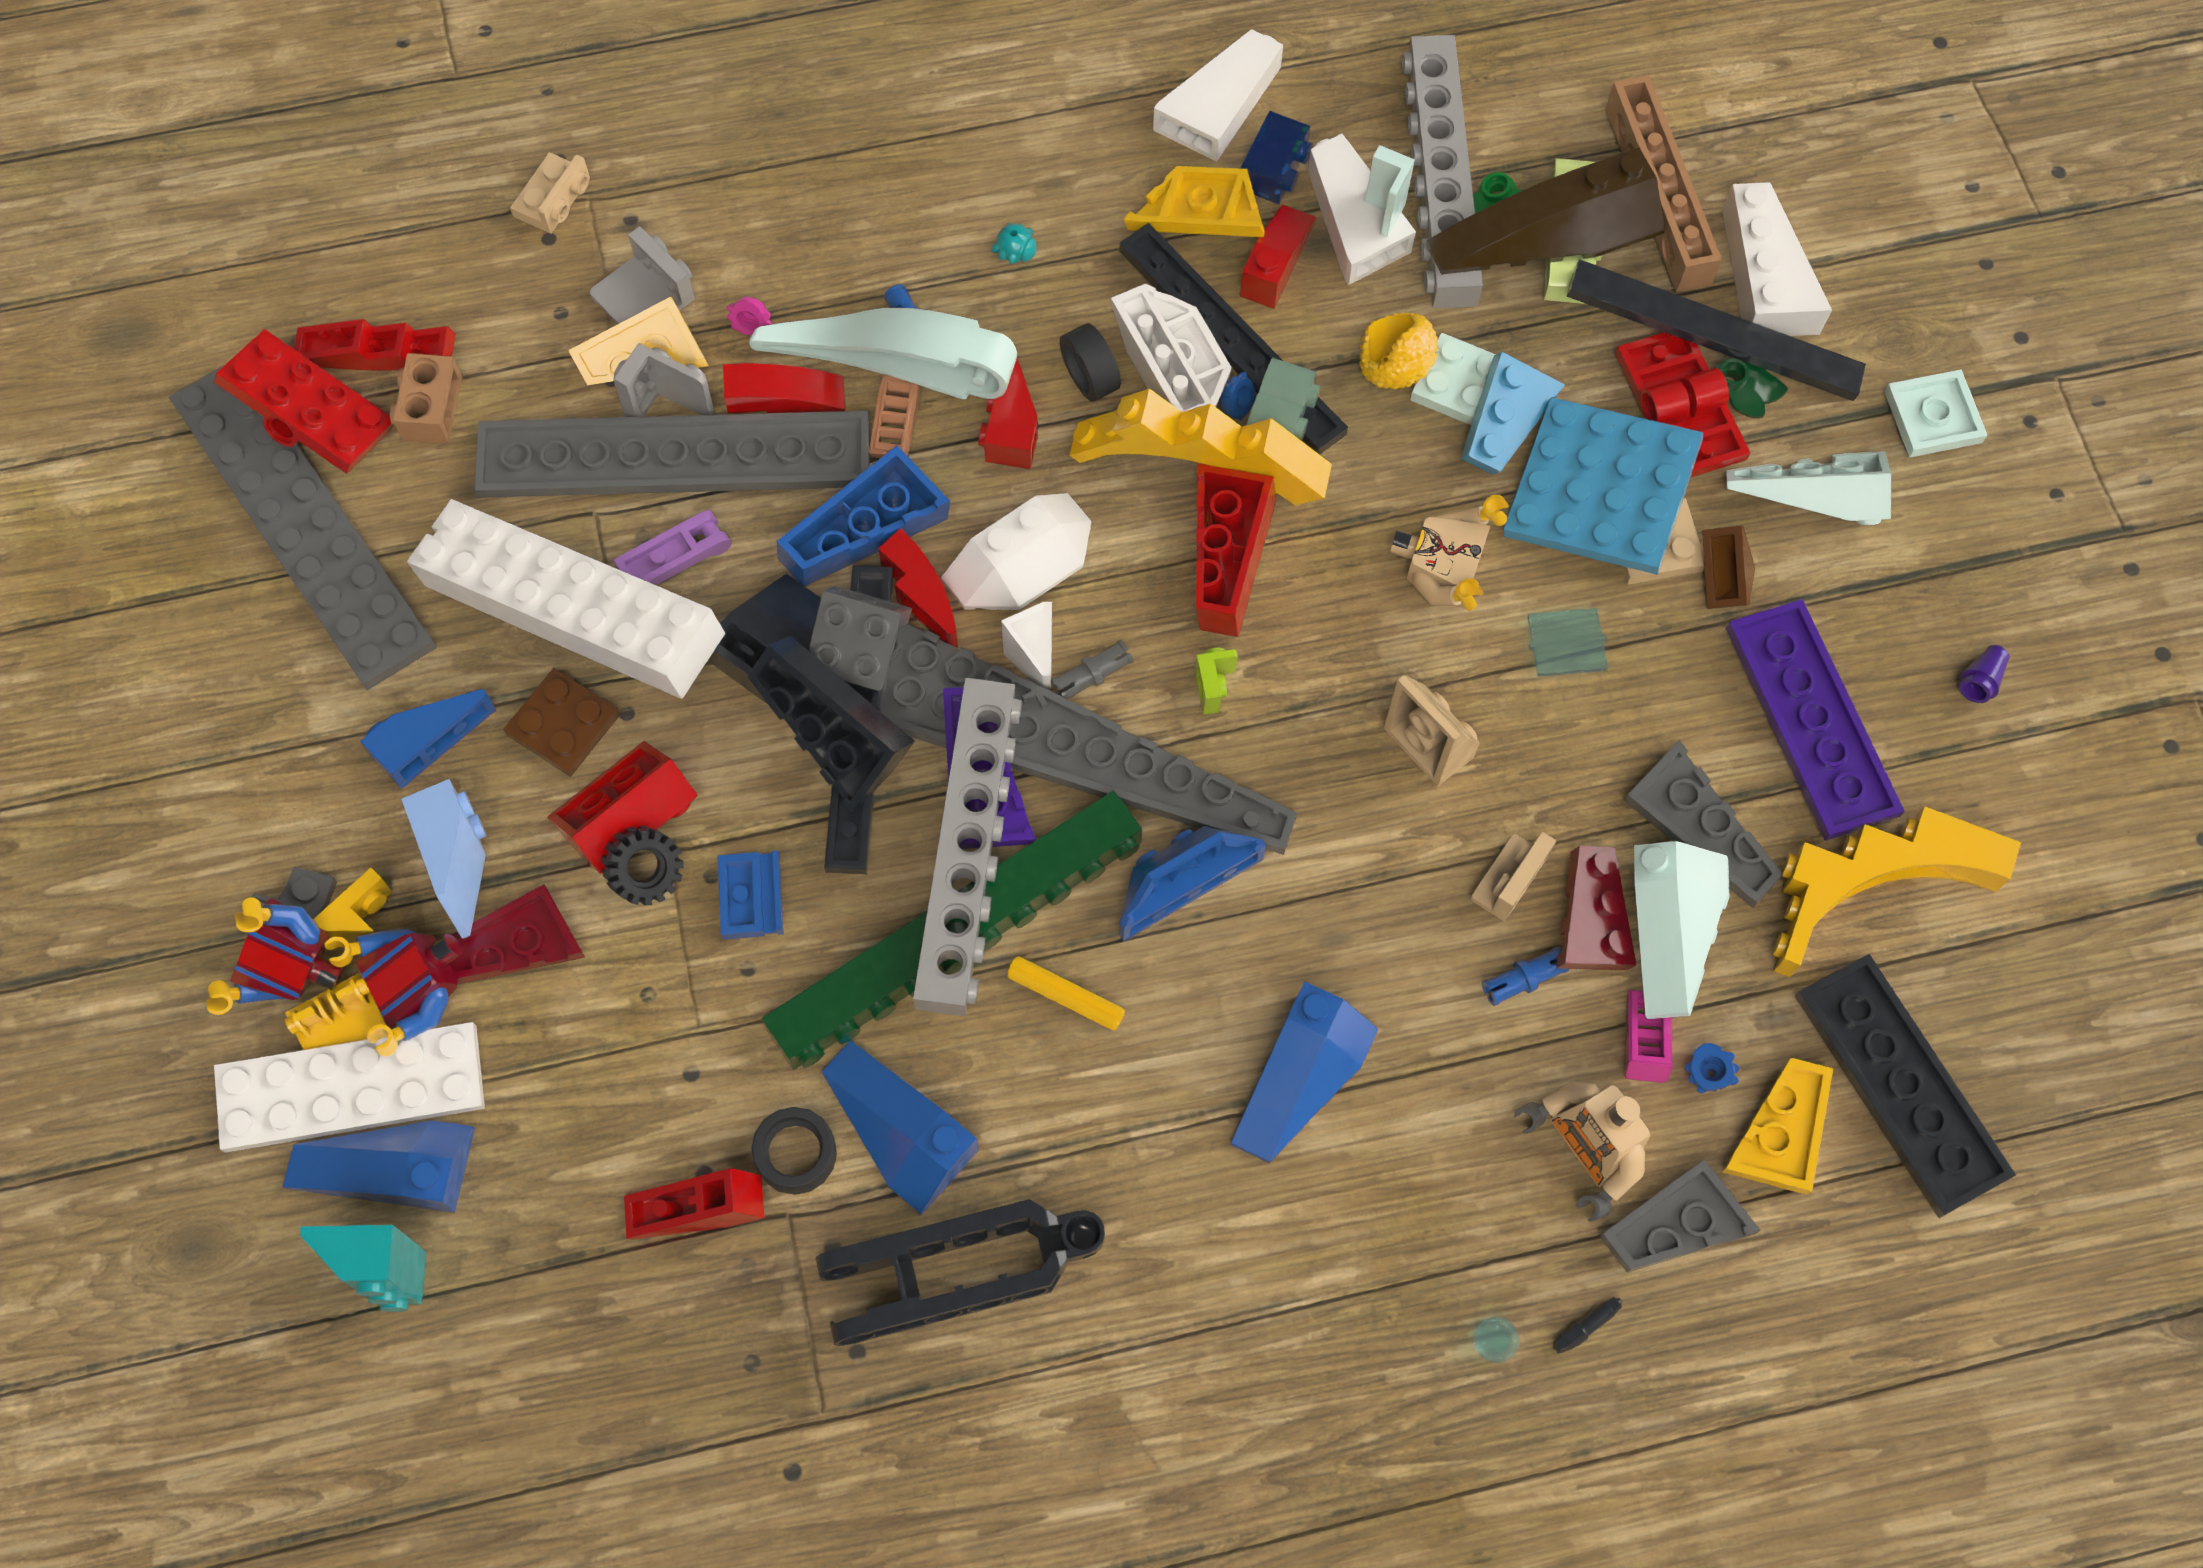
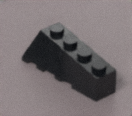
[747,636,915,814]

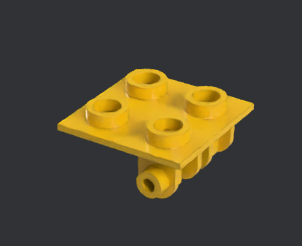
[284,972,387,1050]

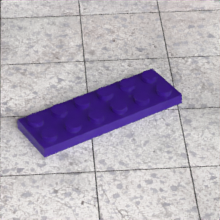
[1726,599,1905,841]

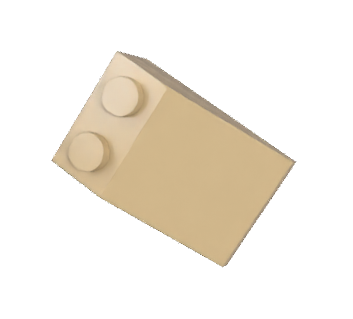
[1383,675,1480,786]

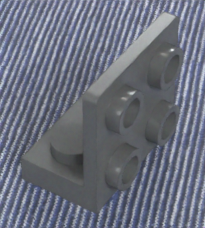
[809,586,912,691]

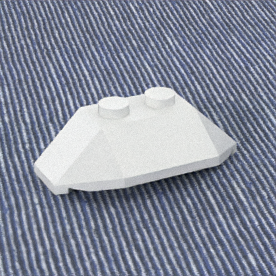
[1111,284,1231,412]
[941,493,1091,610]

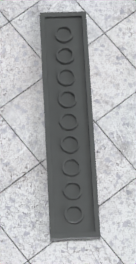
[169,365,437,691]
[474,411,870,498]

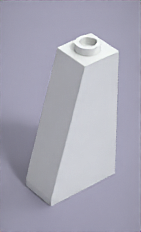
[1153,29,1283,162]
[1308,134,1416,285]

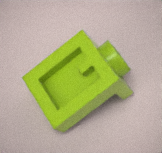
[1194,648,1238,715]

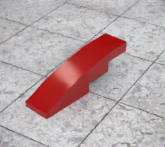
[294,319,456,371]

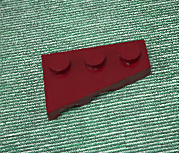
[449,884,585,984]

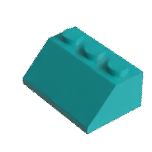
[300,1225,426,1312]

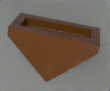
[1702,525,1755,609]

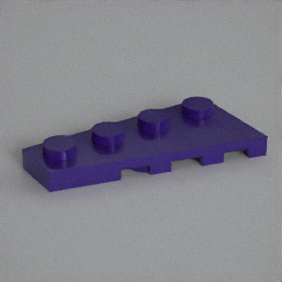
[943,687,1036,849]

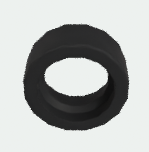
[1059,323,1121,402]
[751,1107,837,1195]

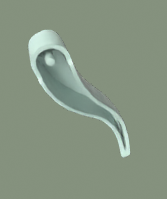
[749,308,1017,399]

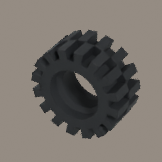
[601,825,684,906]

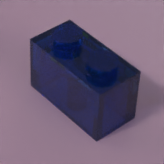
[1240,111,1313,204]

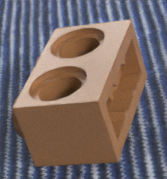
[390,353,462,444]

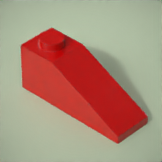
[1240,205,1317,309]
[624,1168,765,1240]

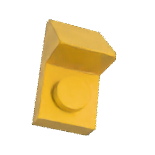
[313,867,392,944]

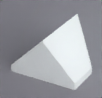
[1001,602,1052,691]

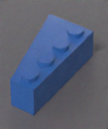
[776,445,950,586]

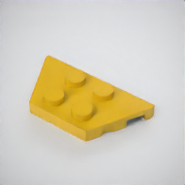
[1124,166,1265,237]

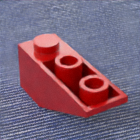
[978,358,1038,469]

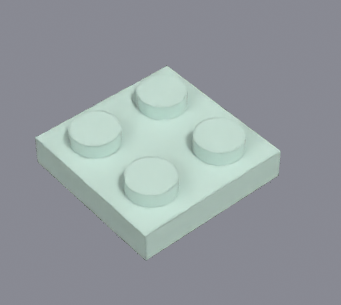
[1410,333,1496,425]
[1884,369,1988,458]

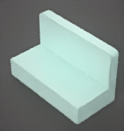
[1365,145,1415,237]

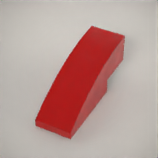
[723,363,845,414]
[878,528,958,648]

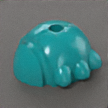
[991,222,1037,264]

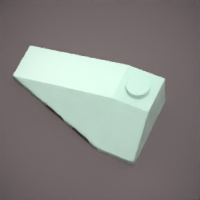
[1726,451,1891,525]
[1634,841,1730,1019]

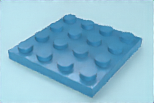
[1504,397,1703,575]

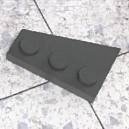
[1600,1160,1760,1273]

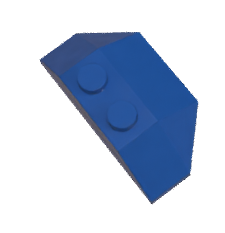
[1119,826,1266,942]

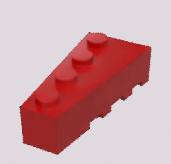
[1196,463,1276,637]

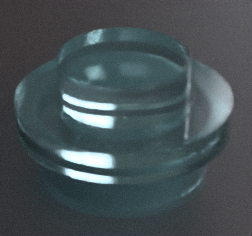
[1474,1317,1519,1363]

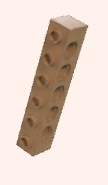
[1605,75,1722,292]

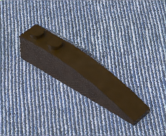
[1426,147,1665,275]

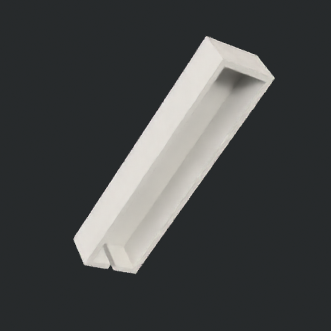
[407,499,725,699]

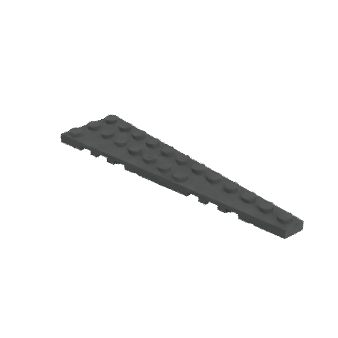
[881,624,1297,855]

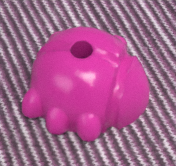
[727,297,771,336]

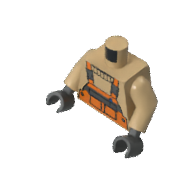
[1514,1081,1650,1222]

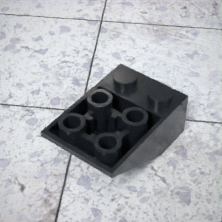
[709,574,821,704]

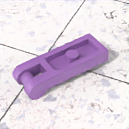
[613,510,732,585]

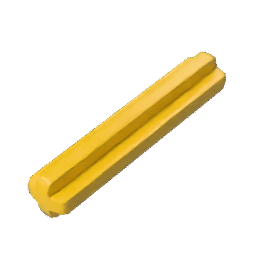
[1007,956,1125,1030]

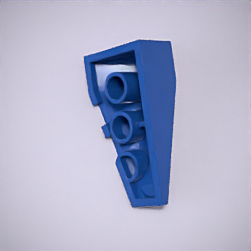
[1230,981,1378,1163]
[822,1040,979,1216]

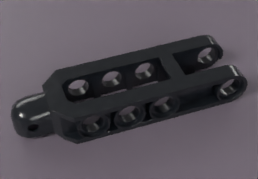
[815,1199,1105,1346]

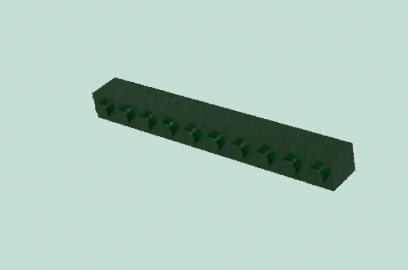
[761,790,1142,1071]

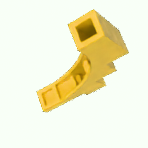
[1069,388,1332,506]
[1772,806,2021,977]

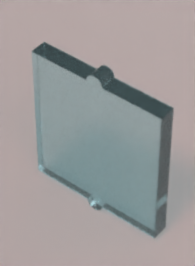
[1527,608,1608,677]

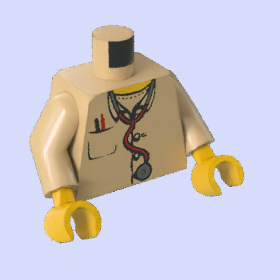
[1390,495,1509,611]

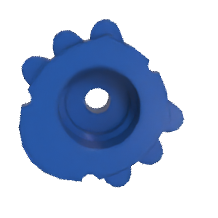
[1220,372,1255,420]
[1685,1043,1739,1094]

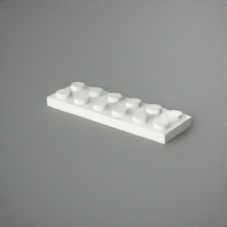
[214,1022,485,1153]

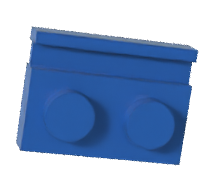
[718,850,784,940]

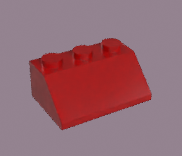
[547,741,698,875]

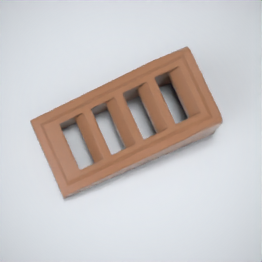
[869,375,921,458]

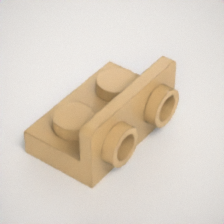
[510,152,590,234]
[1471,832,1556,922]

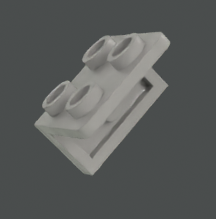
[590,226,695,325]
[613,343,715,417]

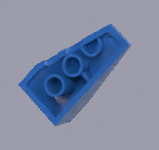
[282,1120,475,1213]

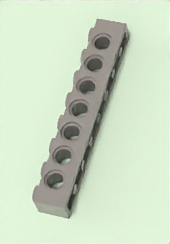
[1402,35,1483,308]
[913,678,1022,1017]

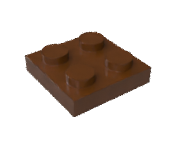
[503,667,620,777]

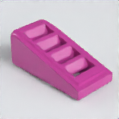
[1625,990,1673,1083]

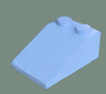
[401,779,487,939]

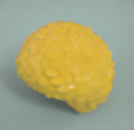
[1359,312,1438,389]

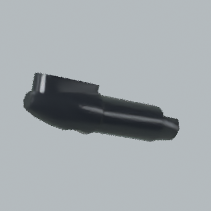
[1553,1297,1622,1354]

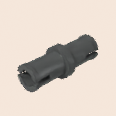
[1051,640,1134,699]

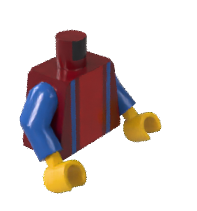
[206,897,344,1015]
[325,929,462,1057]

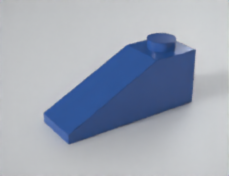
[360,689,496,789]

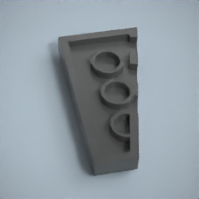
[1624,740,1783,908]

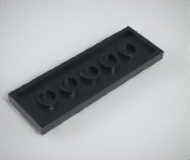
[1795,954,2016,1218]

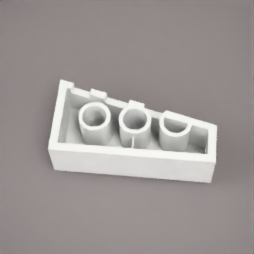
[1722,182,1832,336]

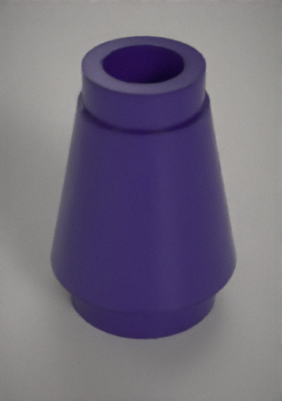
[1959,645,2010,703]

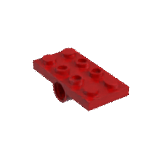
[214,329,393,474]
[1615,332,1751,478]

